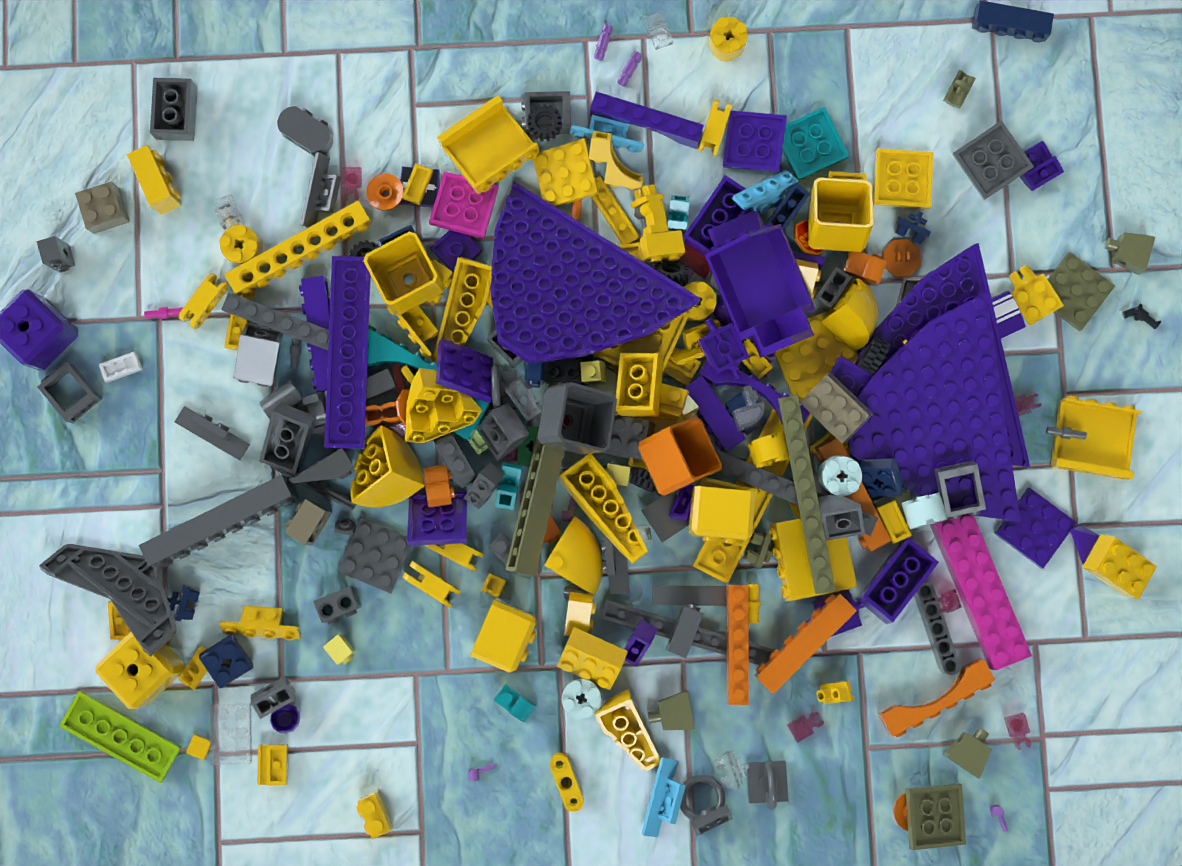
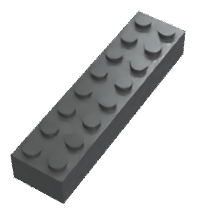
[139,475,299,568]

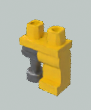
[630,184,668,238]

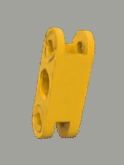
[698,99,732,157]
[179,273,229,330]
[424,543,484,572]
[402,560,461,608]
[550,752,584,812]

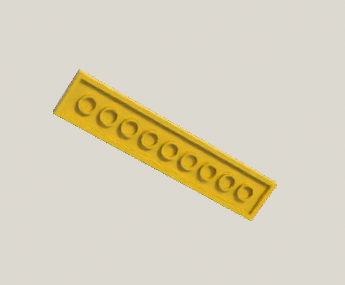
[693,408,813,584]

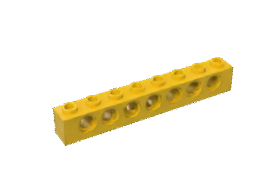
[224,200,372,297]

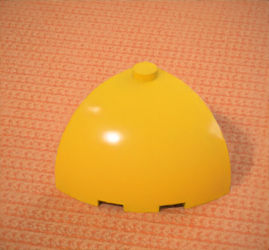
[821,278,879,351]
[350,425,425,507]
[544,516,603,596]

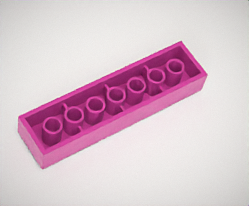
[930,513,1032,670]

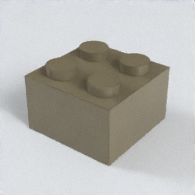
[75,181,129,234]
[284,499,332,546]

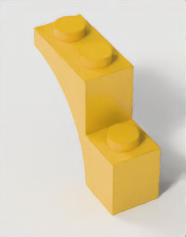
[588,131,644,190]

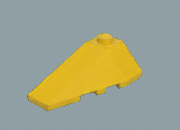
[594,689,661,771]

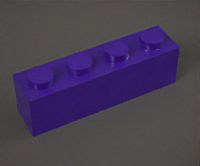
[683,376,746,453]

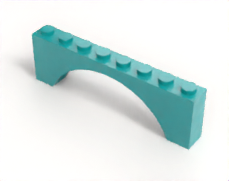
[368,325,493,442]

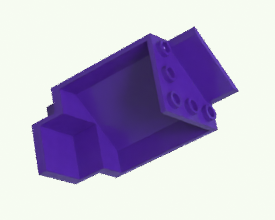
[705,210,816,358]

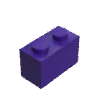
[624,619,658,667]

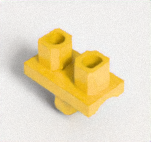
[816,680,854,704]

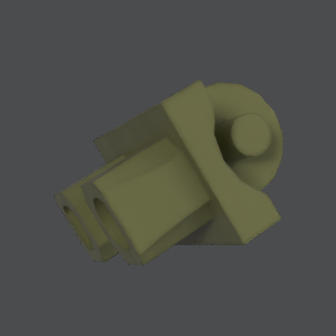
[943,70,976,109]
[743,533,774,568]

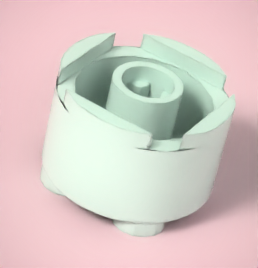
[817,455,862,496]
[902,492,947,529]
[562,677,601,719]

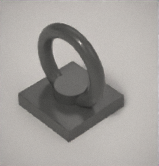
[489,364,518,410]
[746,760,789,810]
[680,775,733,836]

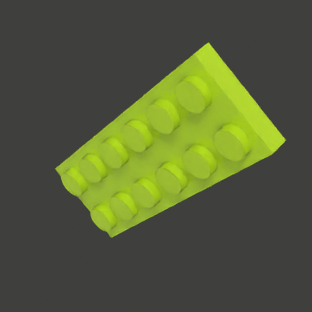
[59,691,182,783]

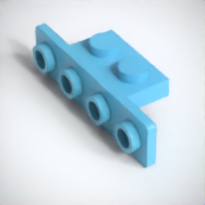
[569,115,645,153]
[732,170,798,214]
[641,757,686,837]

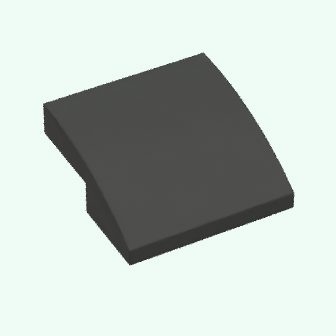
[641,492,689,542]

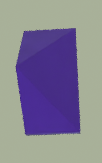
[669,485,695,521]
[1070,525,1100,565]

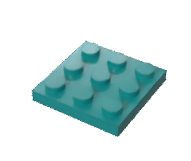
[782,107,849,181]

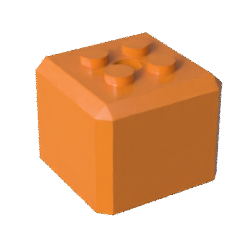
[638,417,722,496]

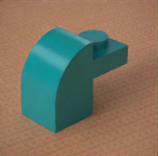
[668,195,690,231]
[494,462,522,510]
[494,683,537,723]

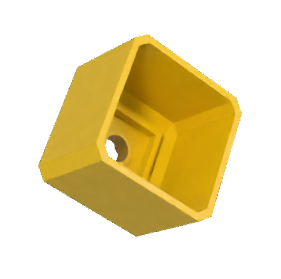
[808,178,873,252]
[364,232,445,315]
[689,486,756,544]
[470,599,538,673]
[95,632,185,709]

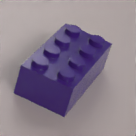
[683,175,750,258]
[856,537,939,624]

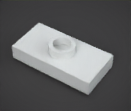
[99,351,143,383]

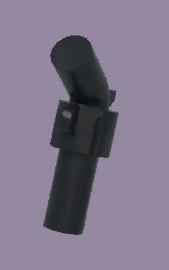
[1122,303,1161,329]

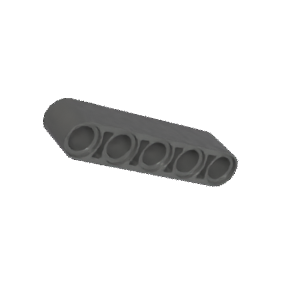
[914,582,960,675]

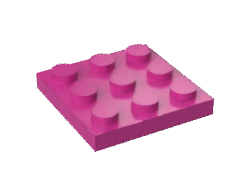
[429,171,499,239]

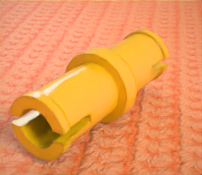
[747,583,761,623]

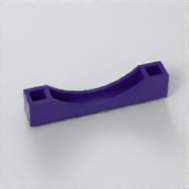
[590,91,704,149]
[699,360,811,425]

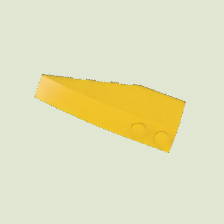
[432,257,492,364]
[560,454,648,564]

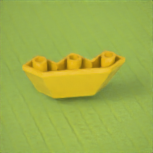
[405,368,482,443]

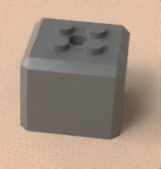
[538,382,617,454]

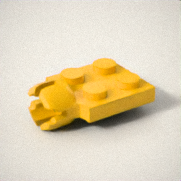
[1009,265,1064,326]

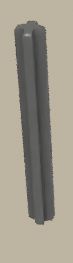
[270,466,357,510]

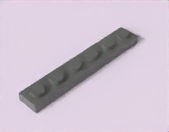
[221,292,329,351]

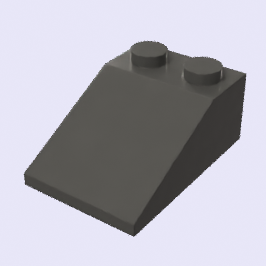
[288,448,354,483]

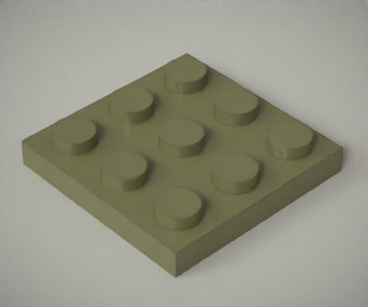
[1048,252,1115,331]
[905,783,966,850]

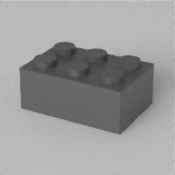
[150,78,197,141]
[259,403,317,475]
[600,415,655,461]

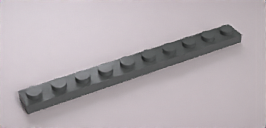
[715,449,878,536]
[600,600,775,665]

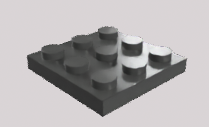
[952,120,1034,200]
[338,518,412,594]

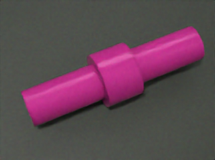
[144,307,183,319]

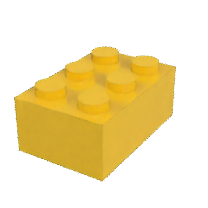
[126,145,182,215]
[616,353,664,417]
[1082,534,1157,600]
[557,627,628,690]

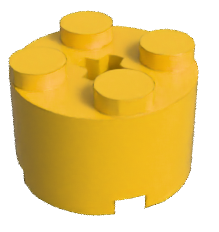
[708,17,748,61]
[219,225,263,266]
[684,282,717,323]
[747,431,790,469]

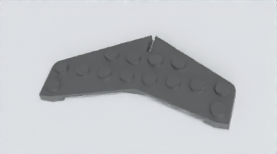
[39,544,177,657]

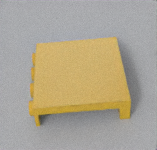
[437,95,539,195]
[1050,396,1142,480]
[769,519,857,601]

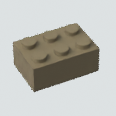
[800,373,874,444]

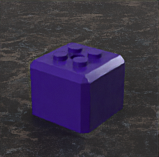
[0,289,78,370]

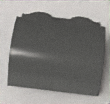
[259,379,310,419]

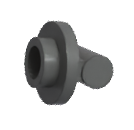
[334,518,355,536]
[563,584,584,602]

